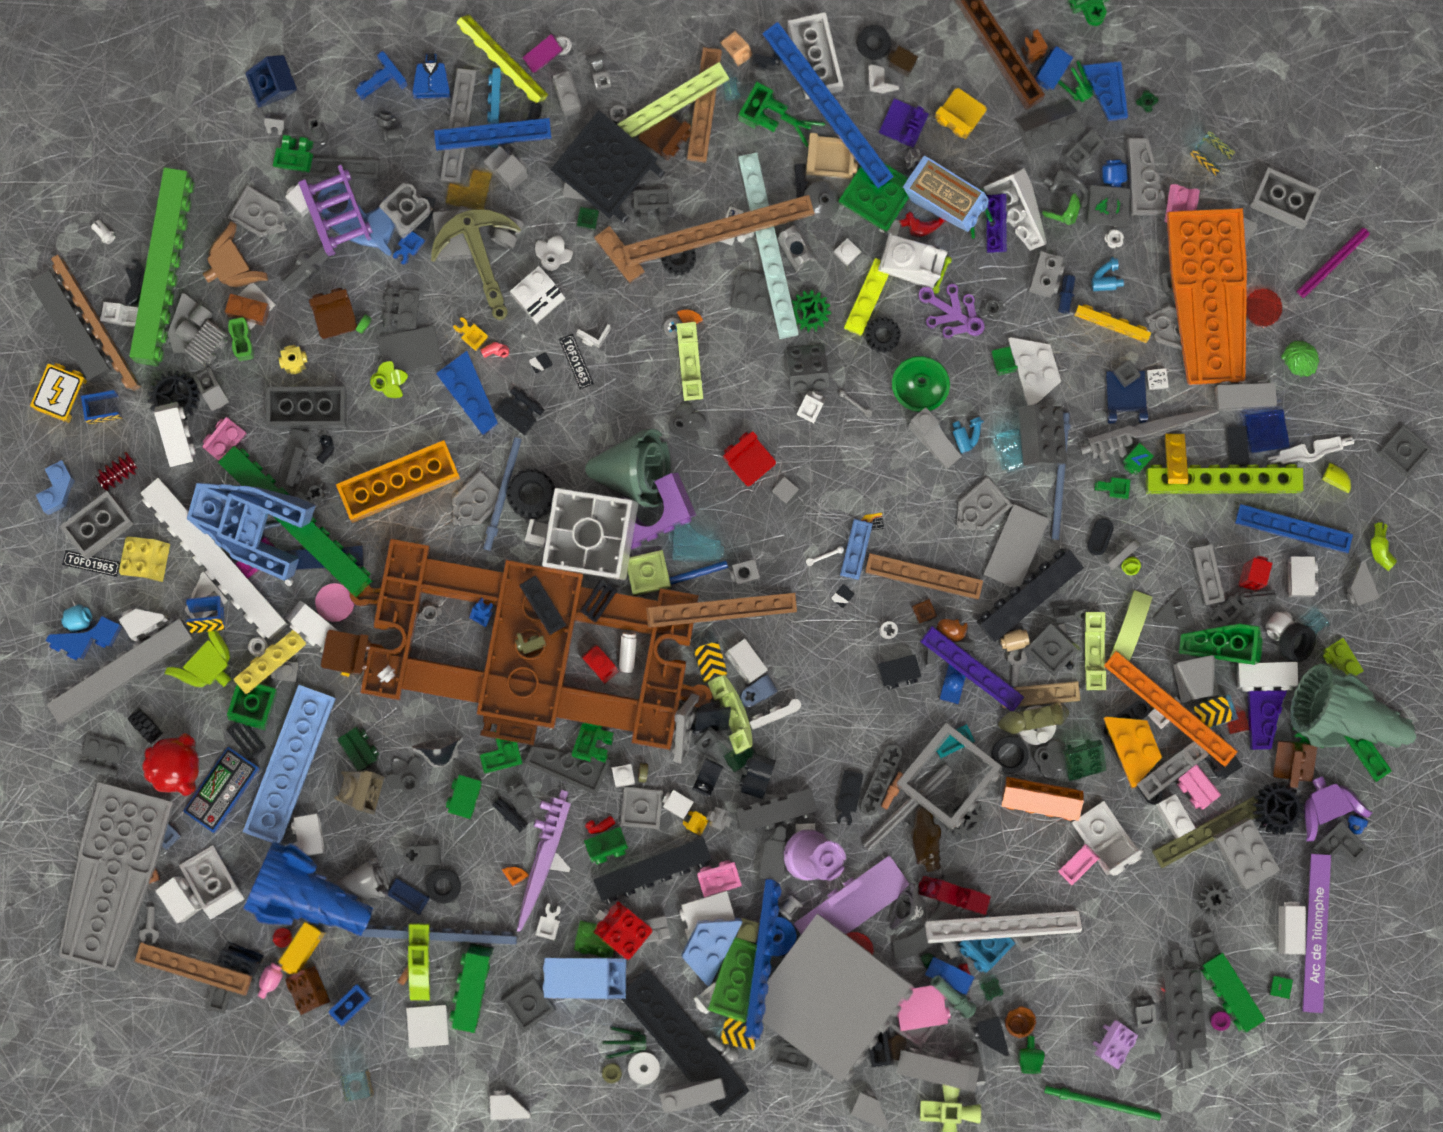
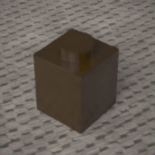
[887,46,919,77]

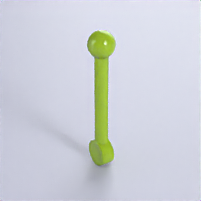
[932,256,952,294]

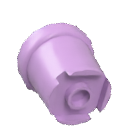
[784,829,846,880]

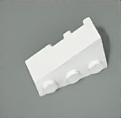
[285,601,338,653]

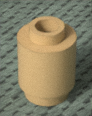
[1000,629,1030,652]

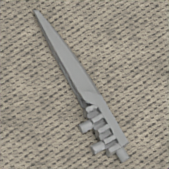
[1080,409,1220,464]

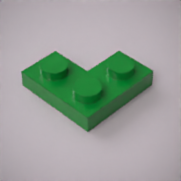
[480,730,523,774]

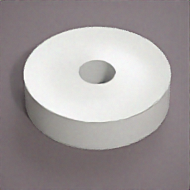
[628,1052,660,1084]

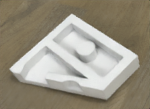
[185,572,228,619]

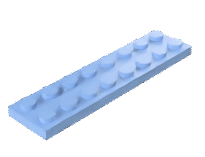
[243,685,336,844]

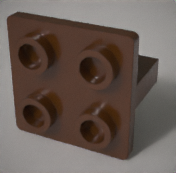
[1273,740,1317,788]
[285,966,331,1015]

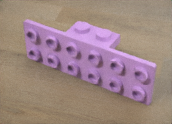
[794,856,909,935]

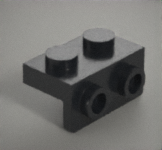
[218,941,264,977]

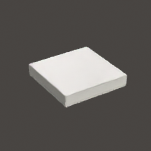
[406,1005,449,1048]

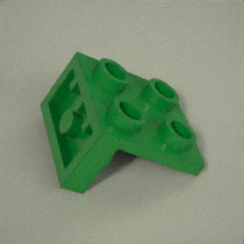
[584,827,629,865]

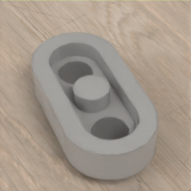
[1107,539,1141,570]

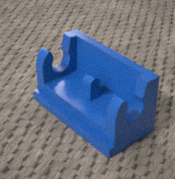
[1033,46,1073,90]

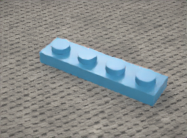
[487,68,501,148]

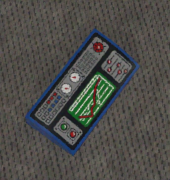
[183,747,261,834]

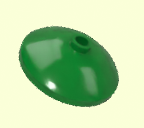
[892,356,950,412]

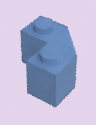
[36,460,75,515]

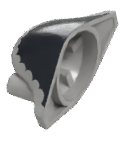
[412,735,463,767]

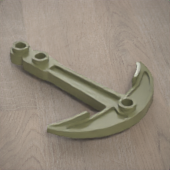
[431,209,521,320]

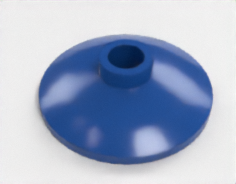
[757,917,796,956]

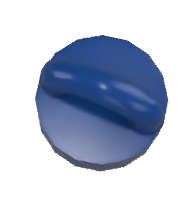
[1348,814,1368,834]

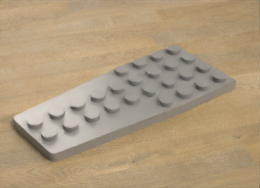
[59,782,174,971]

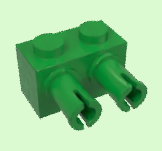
[738,82,788,133]

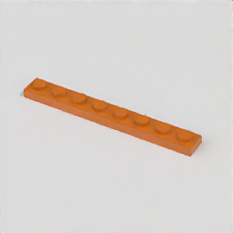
[1104,651,1238,767]

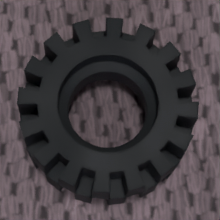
[662,249,696,276]
[865,317,901,353]
[127,708,163,744]

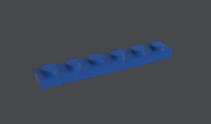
[434,118,552,151]
[1235,504,1353,554]

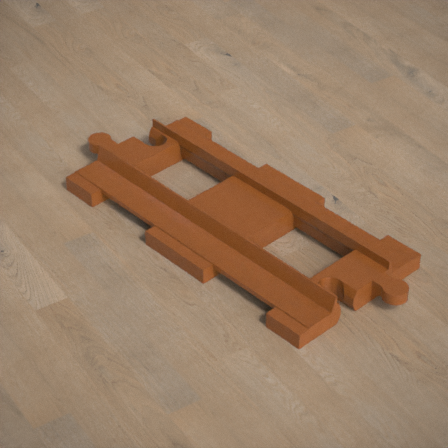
[350,539,712,750]

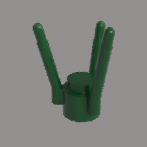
[602,1026,646,1059]

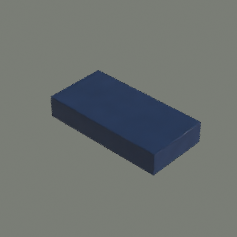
[387,878,430,915]

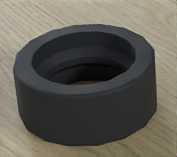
[1279,623,1316,662]
[991,736,1029,774]

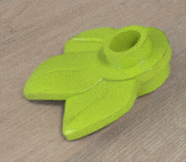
[370,361,408,398]

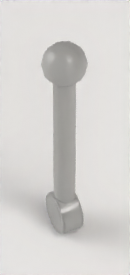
[838,390,872,417]

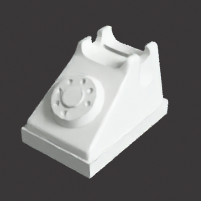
[878,234,947,289]

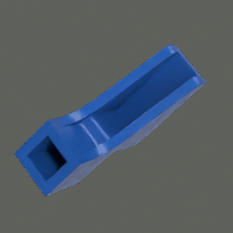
[45,617,122,661]

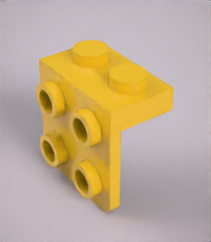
[935,88,987,139]

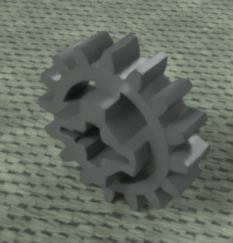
[943,796,986,839]

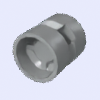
[491,214,524,249]

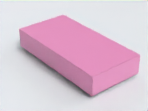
[1058,844,1100,885]

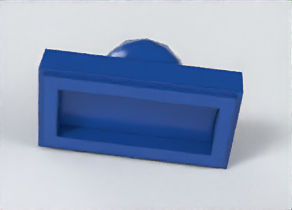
[939,664,966,705]

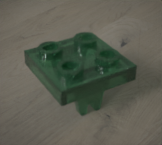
[1063,739,1107,782]

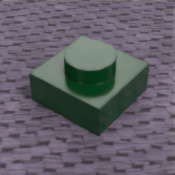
[576,207,599,231]

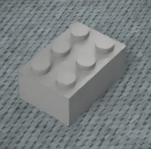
[1250,167,1321,230]
[60,491,134,560]
[1213,818,1280,890]

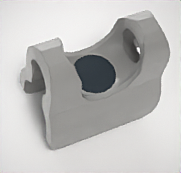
[777,225,818,273]

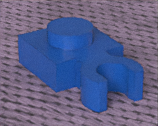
[393,231,426,265]
[469,598,493,627]

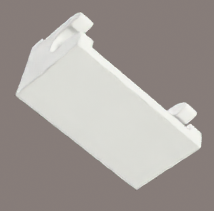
[725,639,768,686]

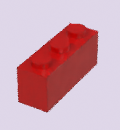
[1238,556,1273,591]

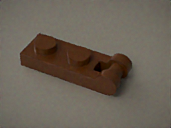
[480,716,537,746]

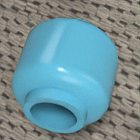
[61,604,92,633]

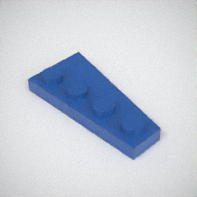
[436,351,498,435]

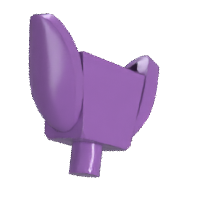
[1304,776,1373,841]

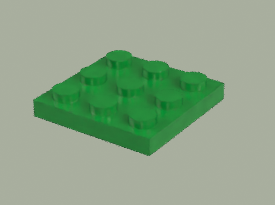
[838,162,909,233]

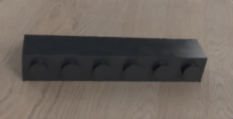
[976,548,1084,642]
[593,837,712,904]

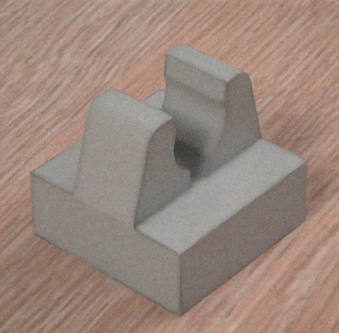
[264,113,287,135]

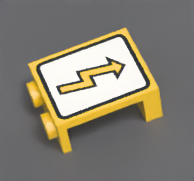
[30,363,87,423]

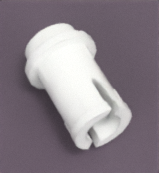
[91,220,116,244]

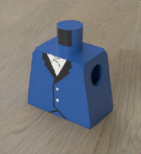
[413,53,451,99]

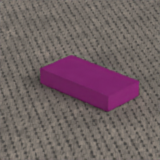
[522,34,564,73]

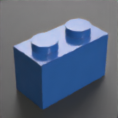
[328,984,372,1026]

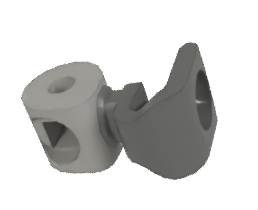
[586,52,611,91]

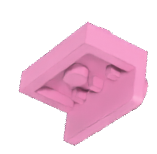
[697,860,742,898]

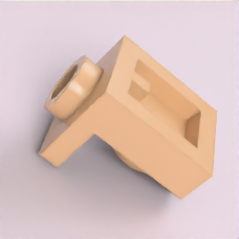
[720,31,753,66]

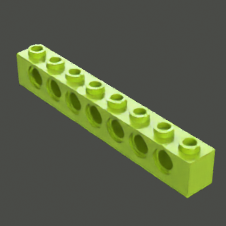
[1145,464,1304,494]

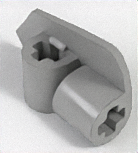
[168,293,213,354]

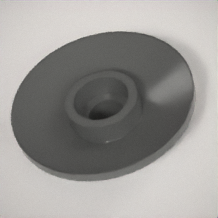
[804,181,840,220]

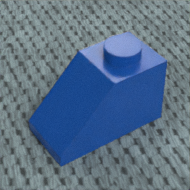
[925,957,975,995]

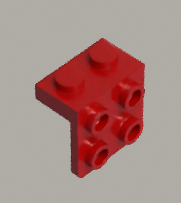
[723,431,776,487]
[593,901,652,960]

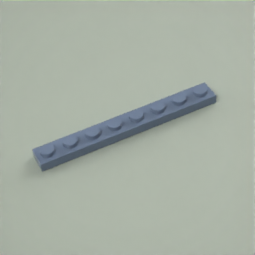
[358,925,517,944]

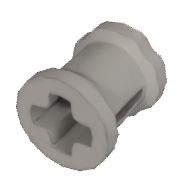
[779,894,803,920]

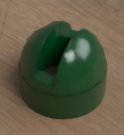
[920,953,936,970]

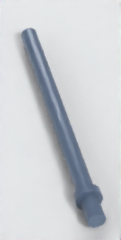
[1052,413,1071,540]

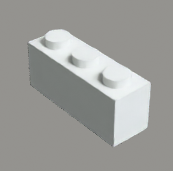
[154,402,196,467]
[1236,662,1298,692]

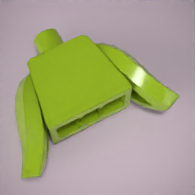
[164,630,232,687]

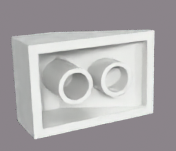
[179,845,245,919]

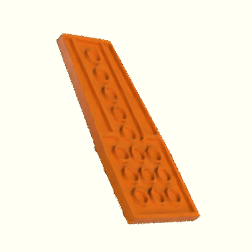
[1166,208,1247,385]

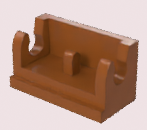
[1021,29,1048,66]

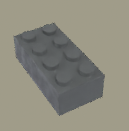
[266,386,347,429]

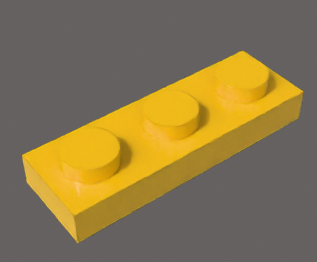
[1165,433,1188,484]

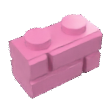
[1176,764,1221,810]

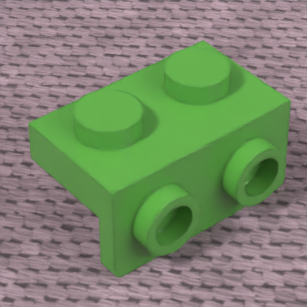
[574,921,614,958]

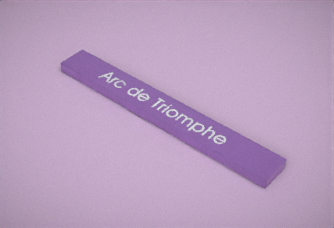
[1302,854,1331,1013]

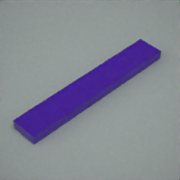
[920,626,1024,711]

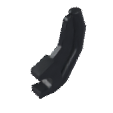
[125,259,145,306]

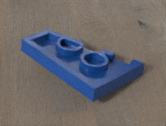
[1082,61,1128,121]

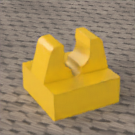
[683,811,709,836]

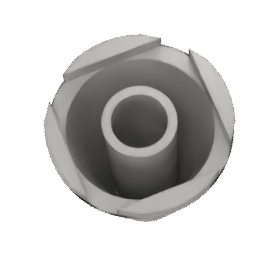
[334,858,389,900]

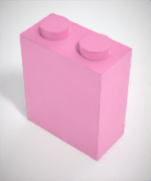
[897,985,951,1031]

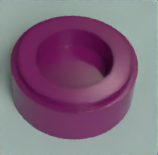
[1210,1011,1231,1031]

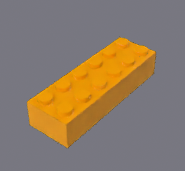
[336,440,460,523]

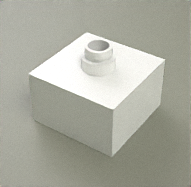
[542,488,638,580]

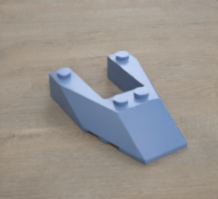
[187,483,316,581]

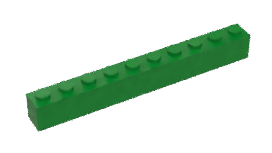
[218,446,372,598]

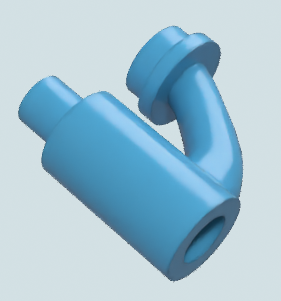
[1092,257,1124,292]
[952,417,984,454]

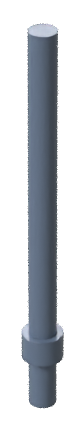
[483,437,522,551]

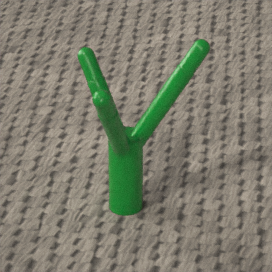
[781,113,825,147]

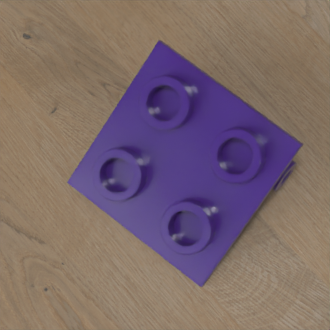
[879,99,929,148]

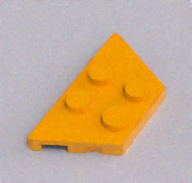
[1103,717,1162,789]

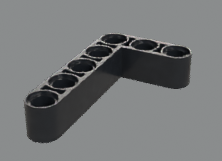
[1099,700,1162,805]

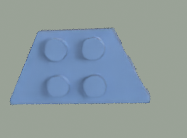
[681,918,742,986]

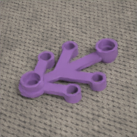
[918,284,985,339]

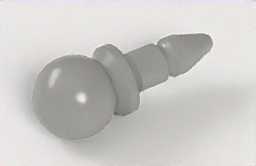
[707,1037,739,1063]

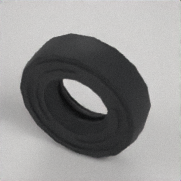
[857,25,891,60]
[426,869,461,904]

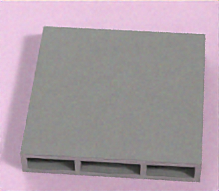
[762,914,914,1082]

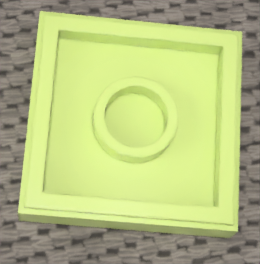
[627,550,671,596]

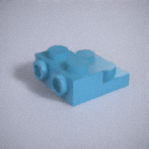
[958,915,1015,973]

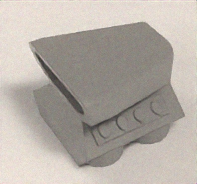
[379,181,433,239]
[1173,655,1219,703]

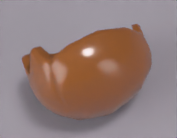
[936,619,968,642]
[1005,1006,1036,1038]

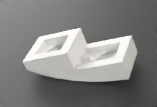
[100,302,138,327]

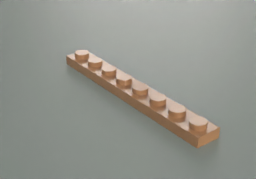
[51,254,141,391]
[646,593,797,627]

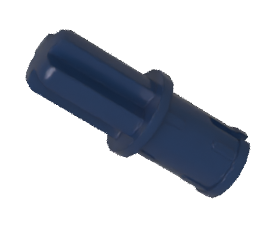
[1058,275,1076,314]

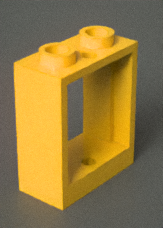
[279,922,325,974]

